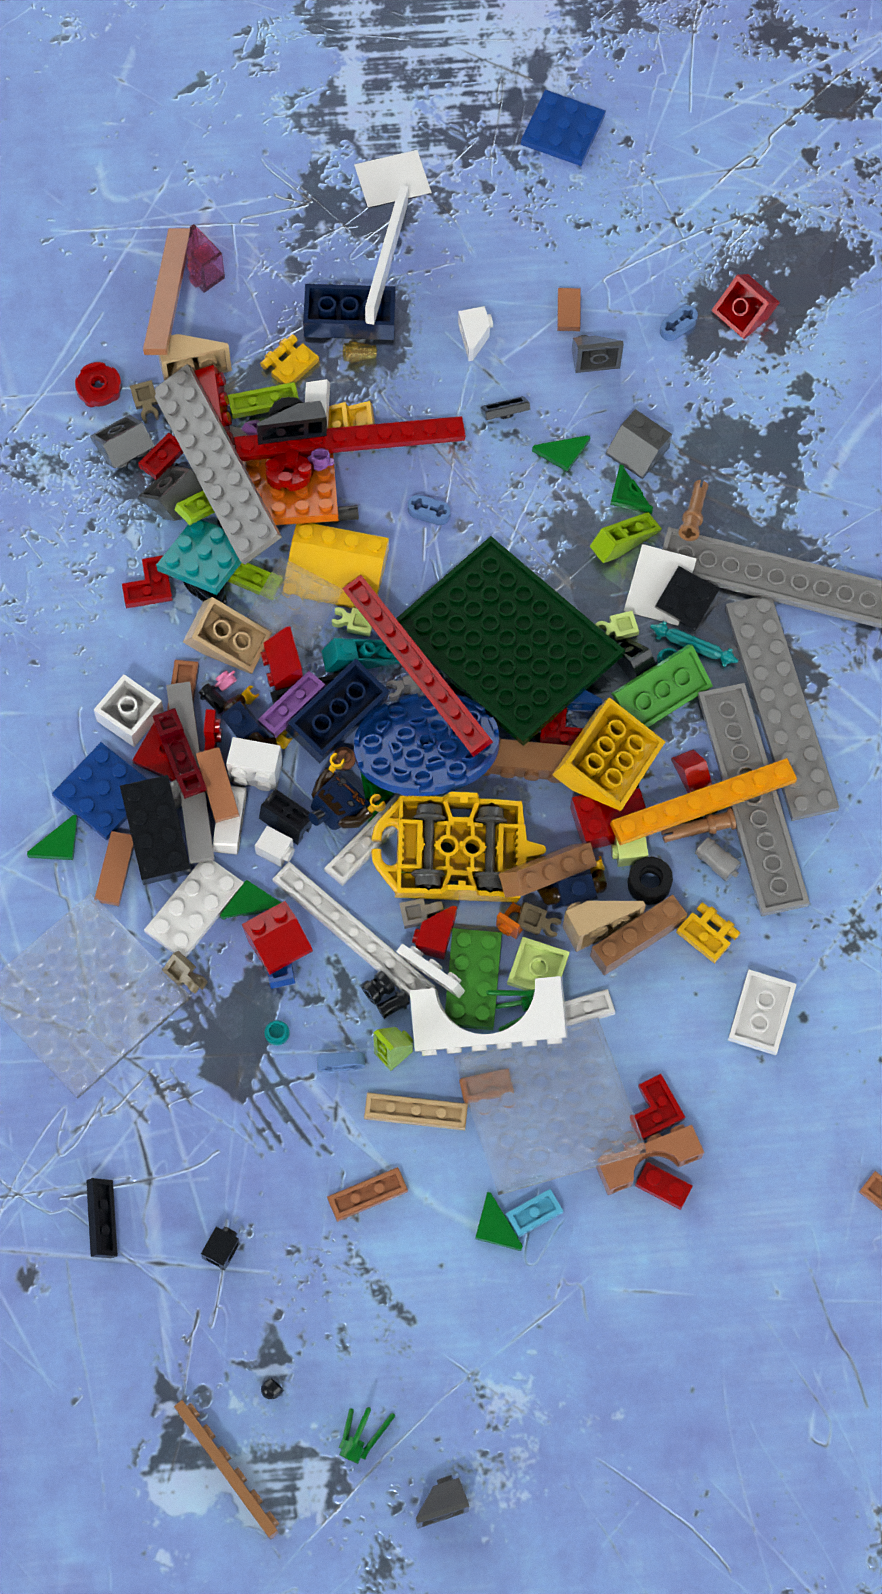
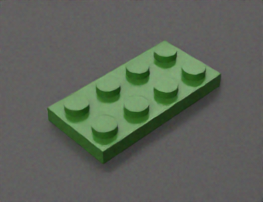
[611,645,713,727]
[445,928,502,1030]

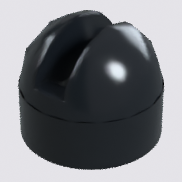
[261,1376,284,1399]

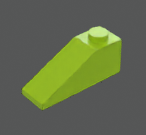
[590,512,662,563]
[373,1027,414,1071]

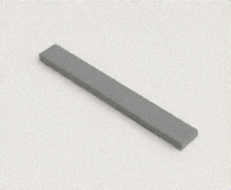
[166,682,215,864]

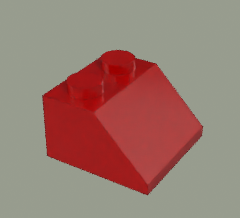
[711,274,780,339]
[260,626,303,691]
[242,901,313,975]

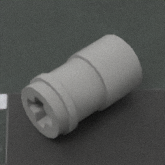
[695,837,741,881]

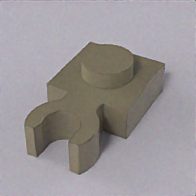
[130,380,159,424]
[516,902,562,938]

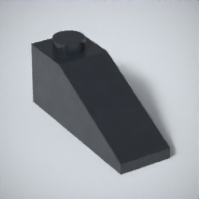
[257,401,327,445]

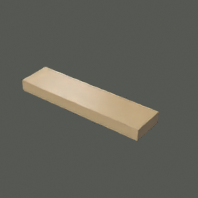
[364,1093,468,1131]

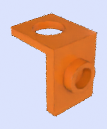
[496,902,523,939]

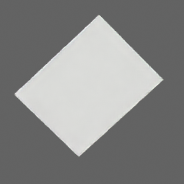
[354,150,432,207]
[624,544,696,626]

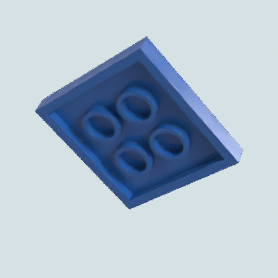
[521,90,606,166]
[52,742,147,840]

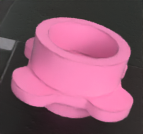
[215,670,237,692]

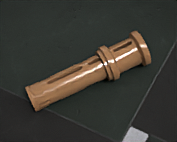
[679,480,708,541]
[661,808,736,843]

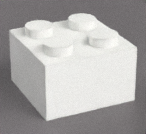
[94,674,164,747]
[226,737,283,791]

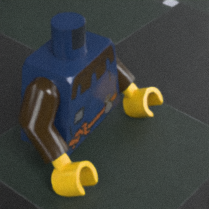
[221,685,293,749]
[309,753,386,830]
[537,856,607,910]

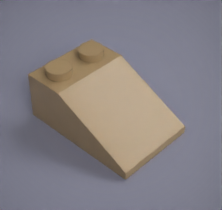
[158,334,232,381]
[183,597,272,674]
[563,901,646,952]

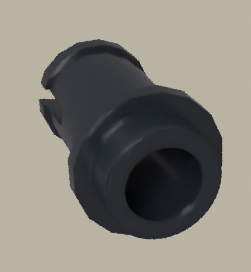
[199,683,226,714]
[376,991,410,1019]

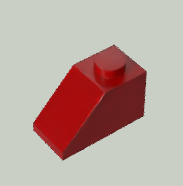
[412,905,457,960]

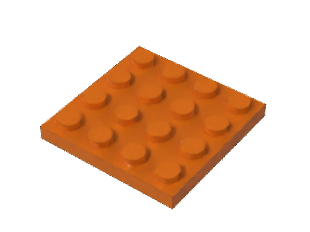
[242,453,339,525]

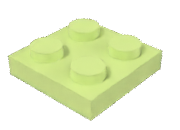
[507,937,570,991]

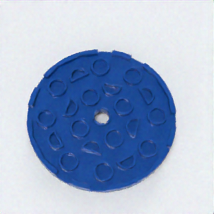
[354,693,500,796]

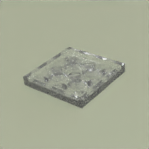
[247,556,343,652]

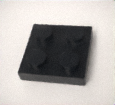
[655,566,719,631]

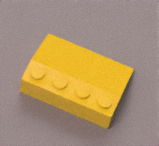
[282,523,389,608]
[553,697,666,811]

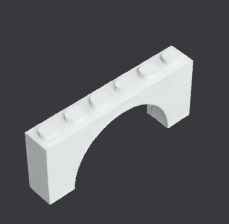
[410,976,568,1056]

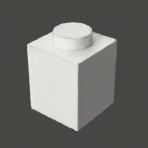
[255,826,295,867]

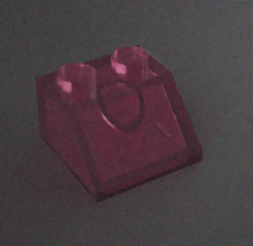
[187,224,225,293]

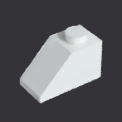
[458,306,493,361]

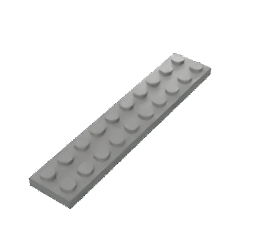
[154,364,282,564]
[662,527,882,628]
[725,596,839,821]
[698,683,810,916]

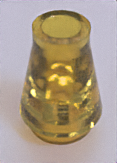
[343,341,377,364]

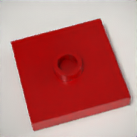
[132,723,176,781]

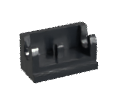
[259,789,312,845]

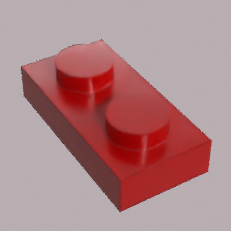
[138,433,183,480]
[635,1162,693,1210]

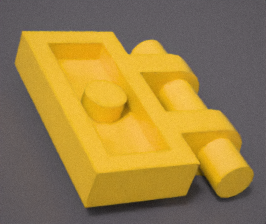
[260,334,319,385]
[676,902,741,964]

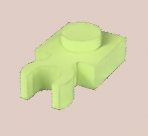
[332,607,372,637]
[595,611,639,641]

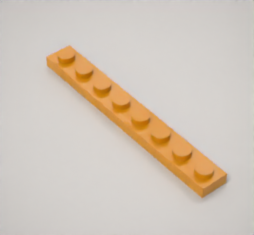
[610,758,797,845]

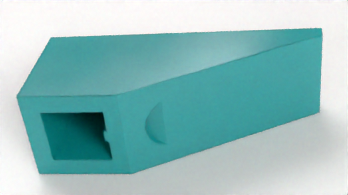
[321,638,399,673]

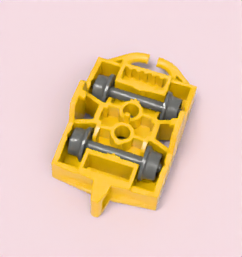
[371,792,546,903]

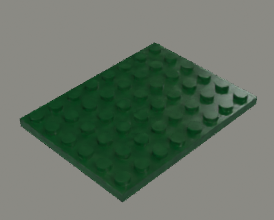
[396,536,625,746]

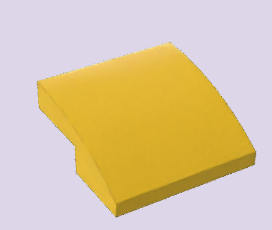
[328,401,375,428]

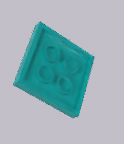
[156,520,242,595]

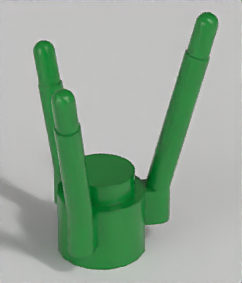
[486,989,535,1032]
[338,1407,395,1464]

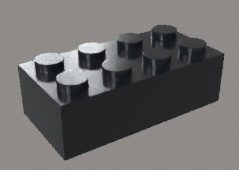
[120,775,191,885]

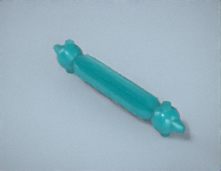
[650,621,739,667]

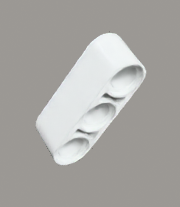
[213,786,247,855]

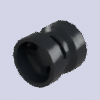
[360,970,395,1005]

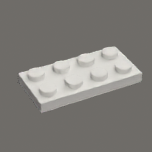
[144,860,244,957]

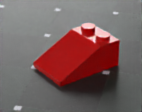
[570,788,646,849]

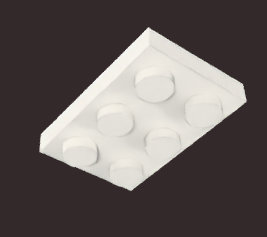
[728,969,797,1055]

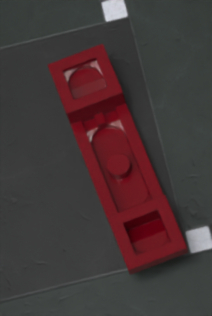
[152,708,208,799]

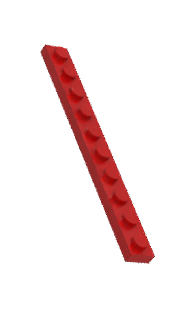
[234,416,466,461]
[342,575,493,757]

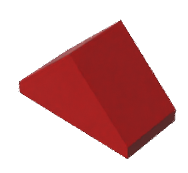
[671,749,712,793]

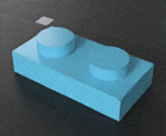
[505,1189,563,1238]

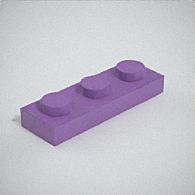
[258,671,326,738]

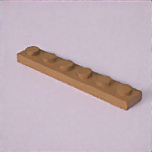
[174,1400,279,1540]

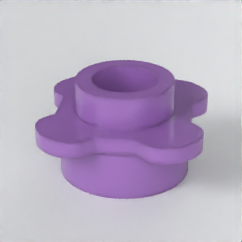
[307,448,335,471]

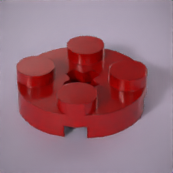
[75,362,122,407]
[265,450,312,491]

